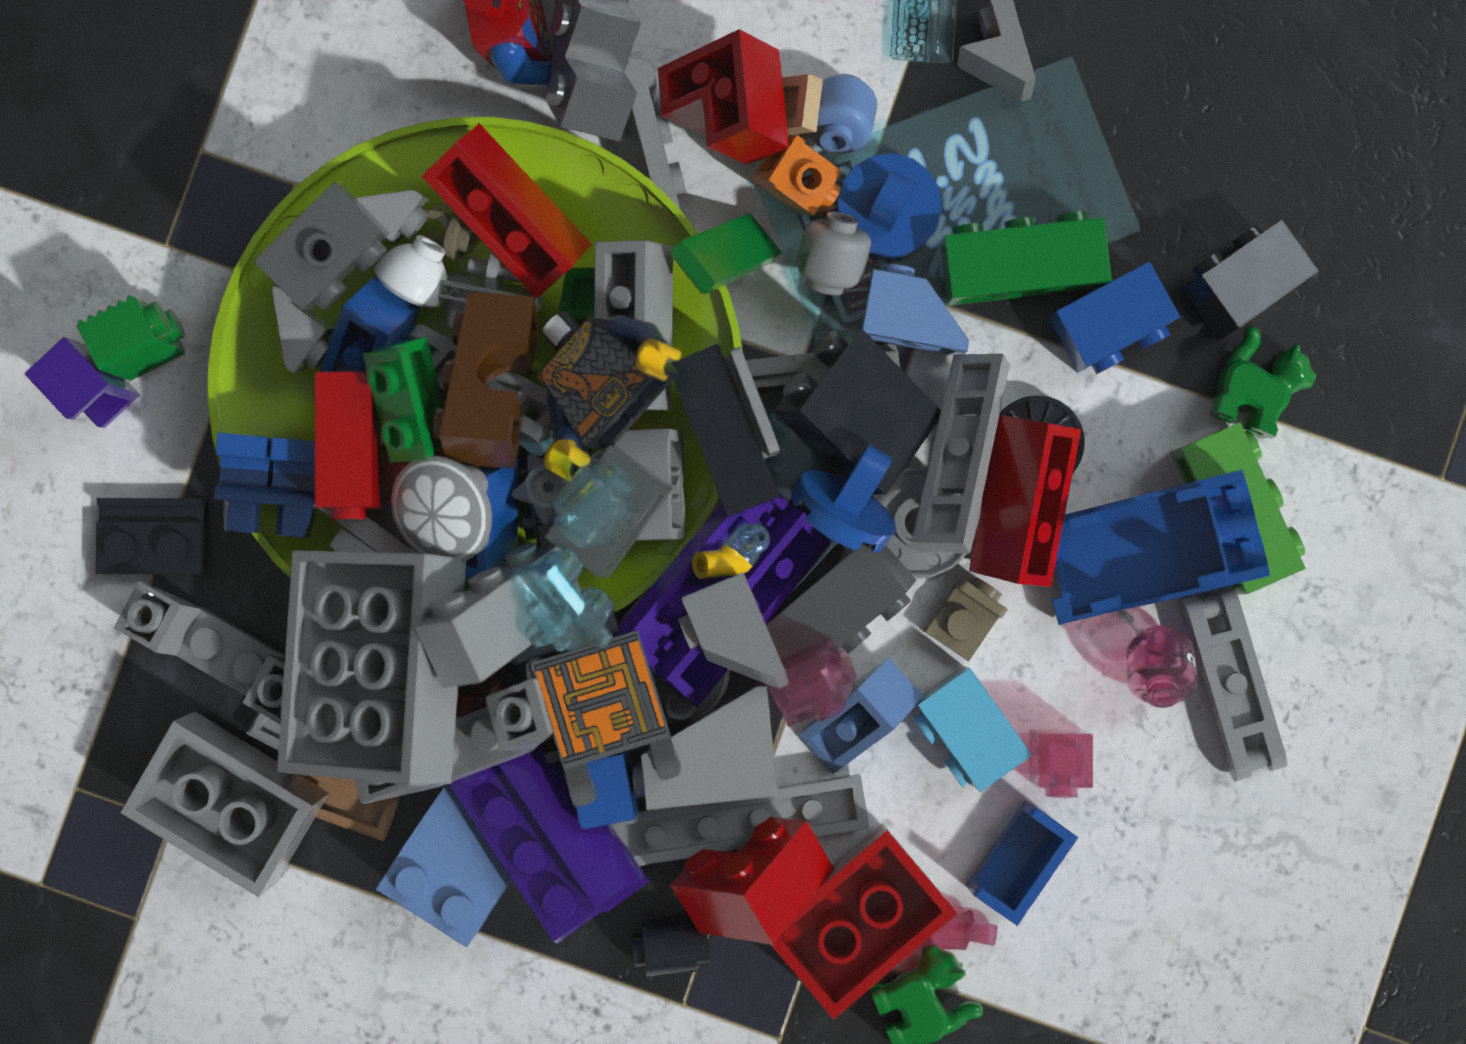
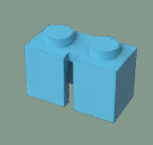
[913,666,1032,792]

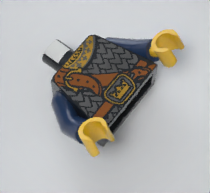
[541,311,682,481]

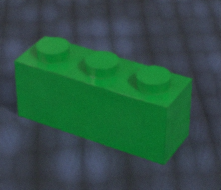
[940,211,1112,306]

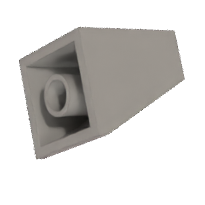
[632,682,778,810]

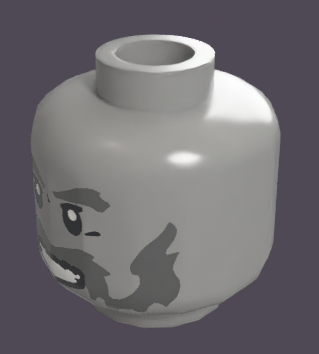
[797,212,872,295]

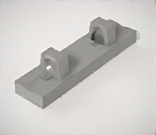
[912,353,1010,553]

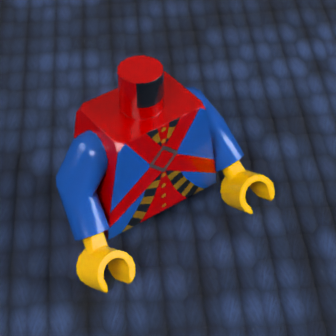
[463,0,552,88]

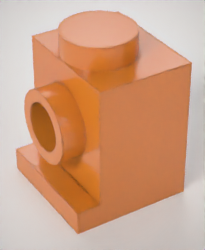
[751,135,842,216]

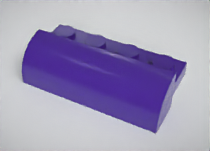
[614,491,832,708]
[449,742,650,943]

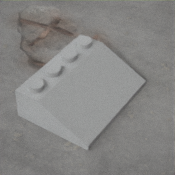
[277,551,466,785]

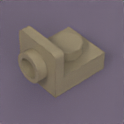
[923,577,1008,662]

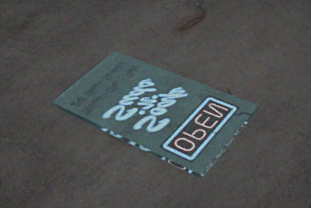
[755,56,1141,344]

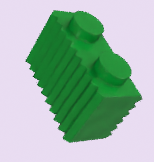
[77,295,186,381]

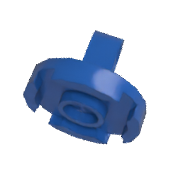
[836,153,942,260]
[791,444,896,553]

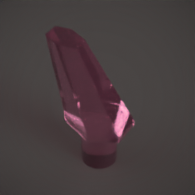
[916,910,998,951]

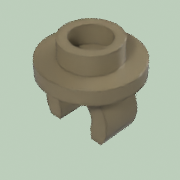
[424,203,480,260]

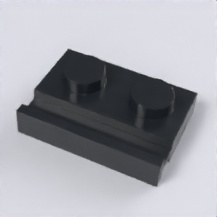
[95,498,207,575]

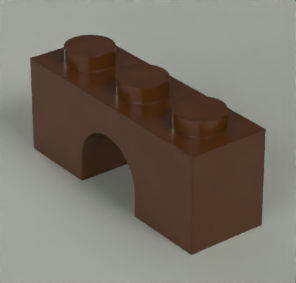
[433,292,540,469]

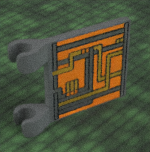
[531,630,681,807]

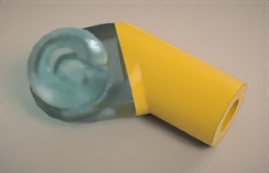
[692,523,770,579]

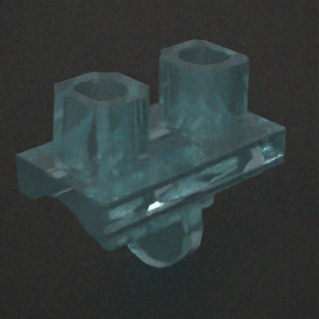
[510,549,615,651]

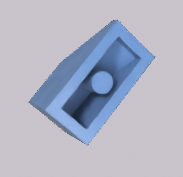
[861,264,969,355]
[798,657,924,774]

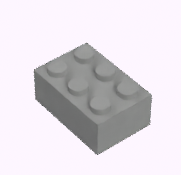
[121,711,329,897]

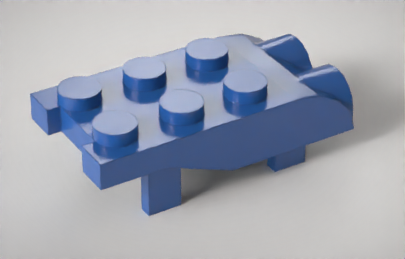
[1052,469,1270,625]

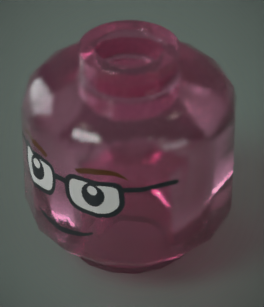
[1126,626,1197,708]

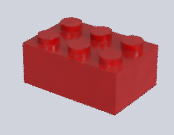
[771,823,958,1020]

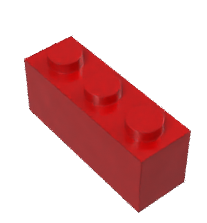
[421,123,592,299]
[969,415,1081,587]

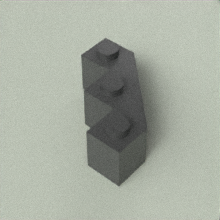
[546,0,641,141]

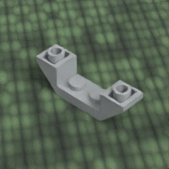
[272,190,430,373]
[114,581,285,724]
[355,679,553,804]

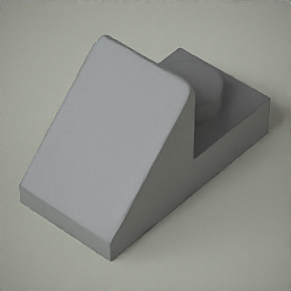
[957,0,1036,101]

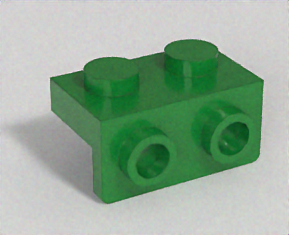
[362,337,444,463]

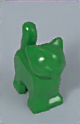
[1209,326,1316,439]
[870,944,983,1044]

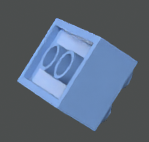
[376,783,512,948]

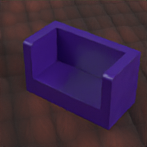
[24,337,141,428]

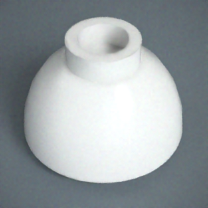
[374,235,447,308]

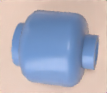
[807,74,878,154]

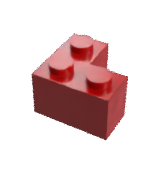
[657,29,789,165]
[670,817,835,945]

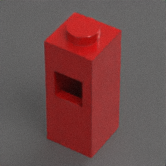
[315,372,381,520]

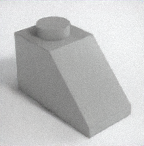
[678,573,789,689]

